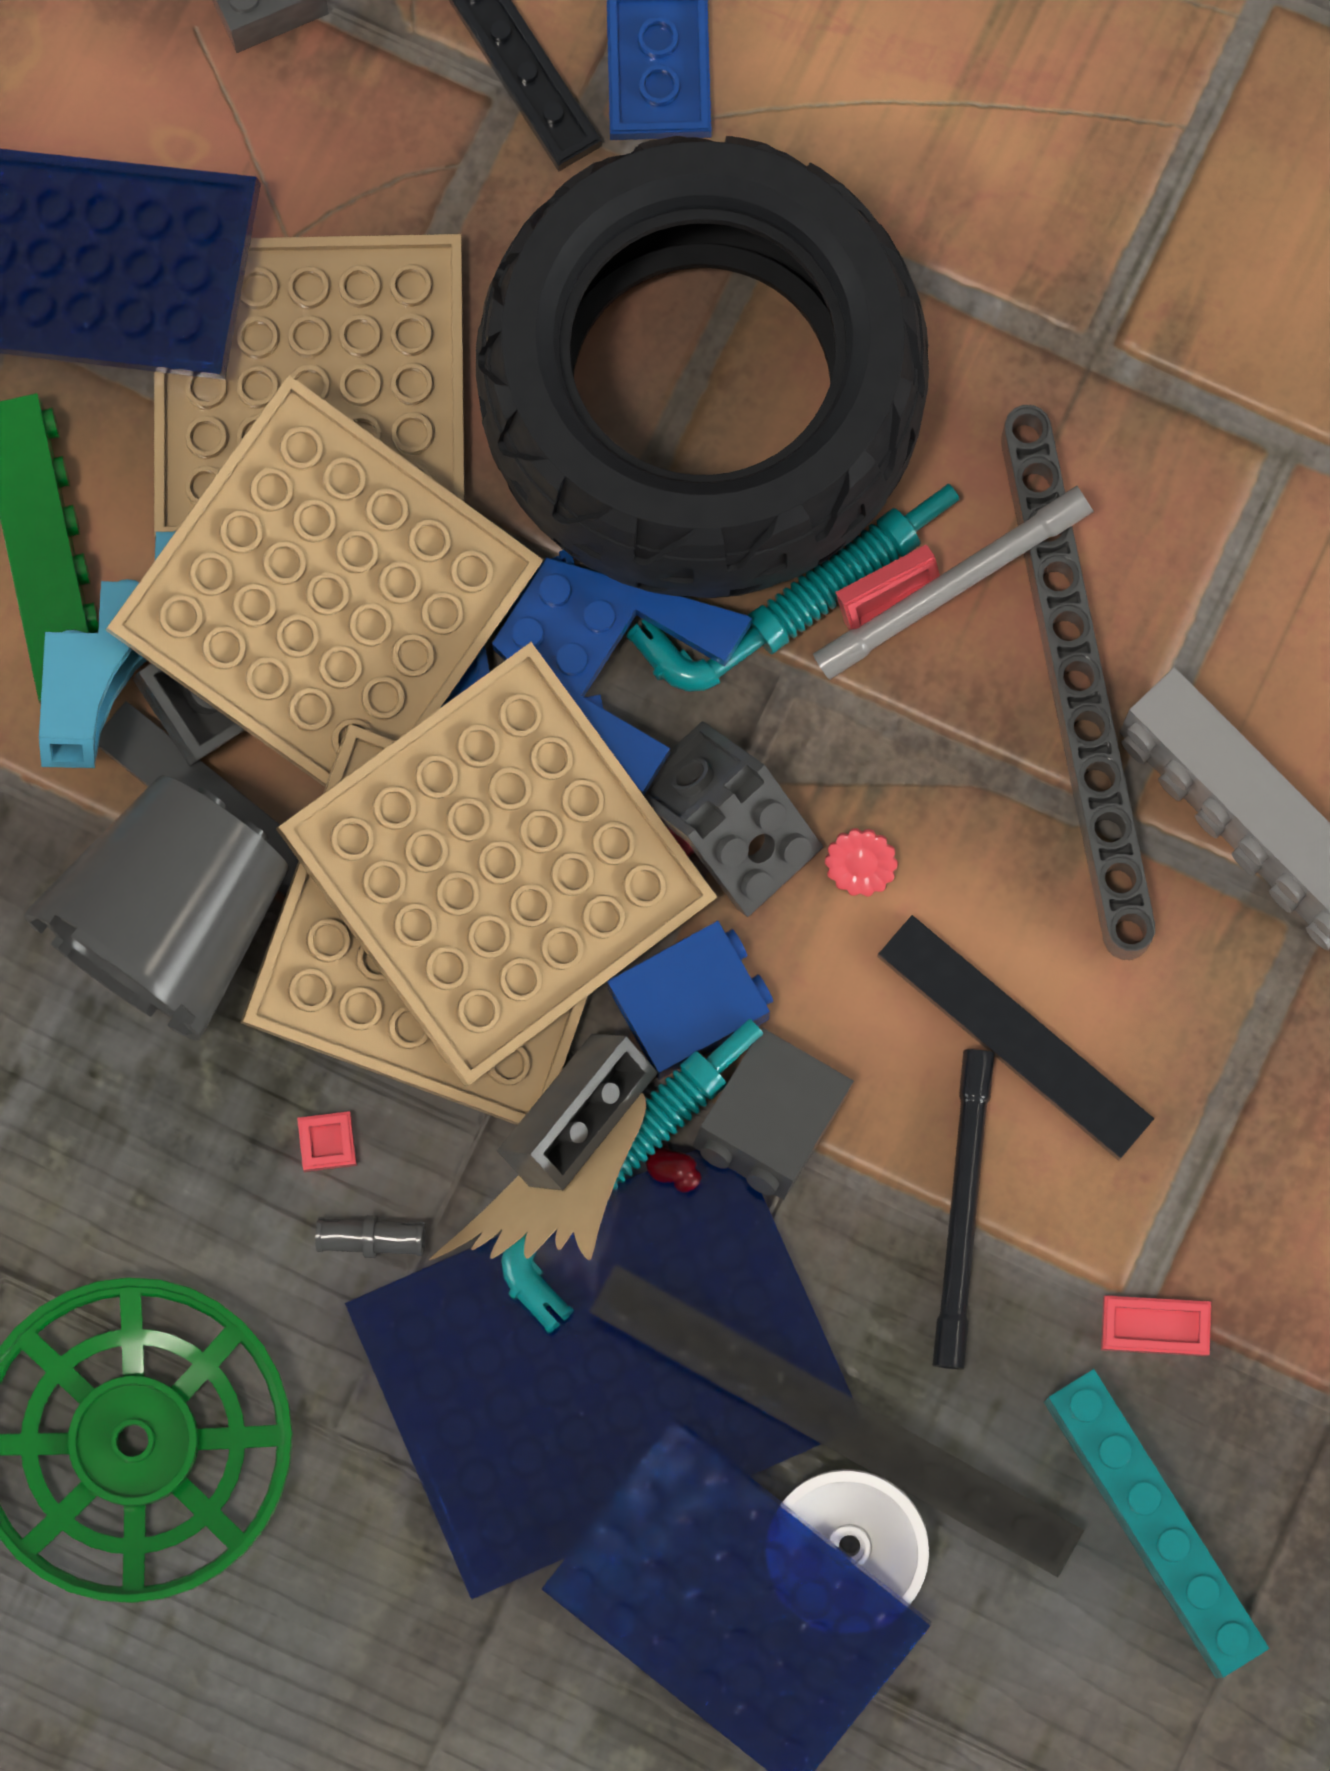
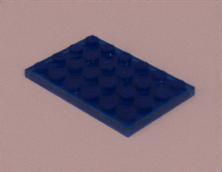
[0,149,261,380]
[541,1418,932,1771]

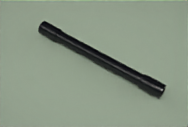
[932,1049,995,1370]

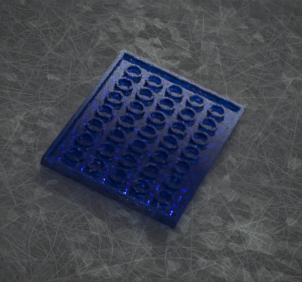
[345,1149,865,1600]

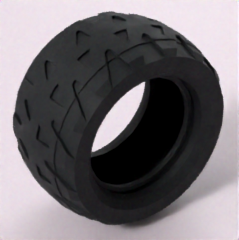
[476,136,929,598]

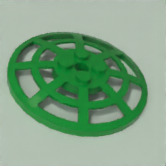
[0,1277,293,1603]

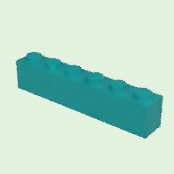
[1044,1369,1270,1679]

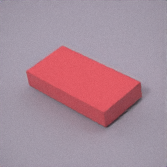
[835,544,940,630]
[1101,1296,1211,1356]

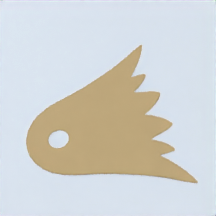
[429,1093,646,1261]

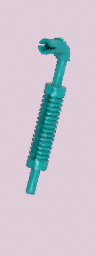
[627,484,960,692]
[501,1018,764,1333]

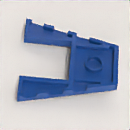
[492,558,752,796]

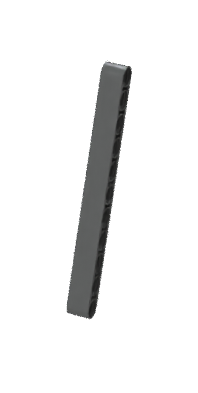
[1001,405,1155,960]

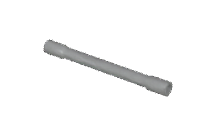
[813,486,1094,680]

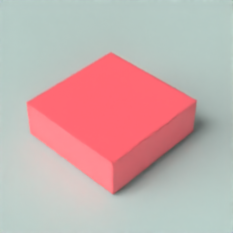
[297,1111,357,1172]

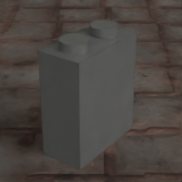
[692,1027,854,1200]

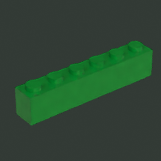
[0,393,99,705]

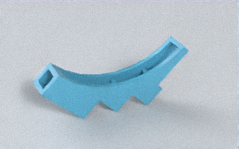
[39,531,176,768]

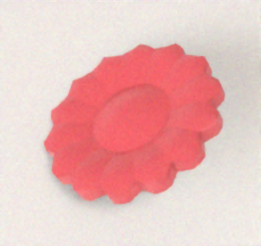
[825,828,898,897]

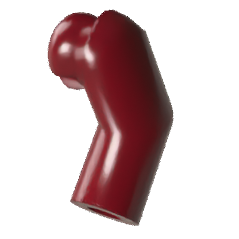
[645,1140,702,1193]

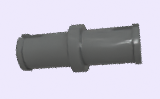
[315,1215,426,1258]

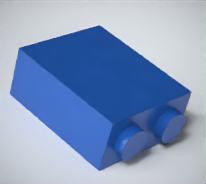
[607,921,774,1080]

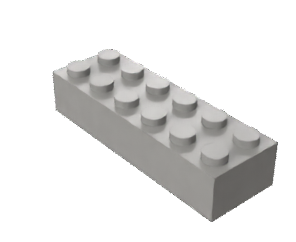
[1119,667,1330,951]

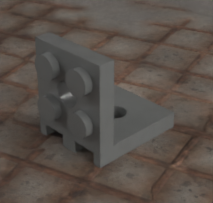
[644,721,824,917]

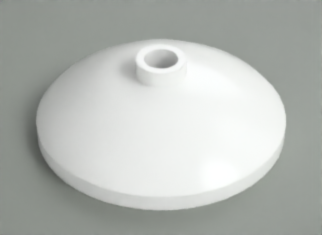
[766,1469,929,1633]

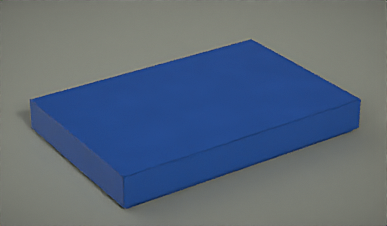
[607,0,711,140]

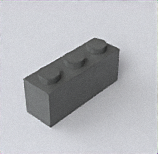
[497,1034,658,1191]

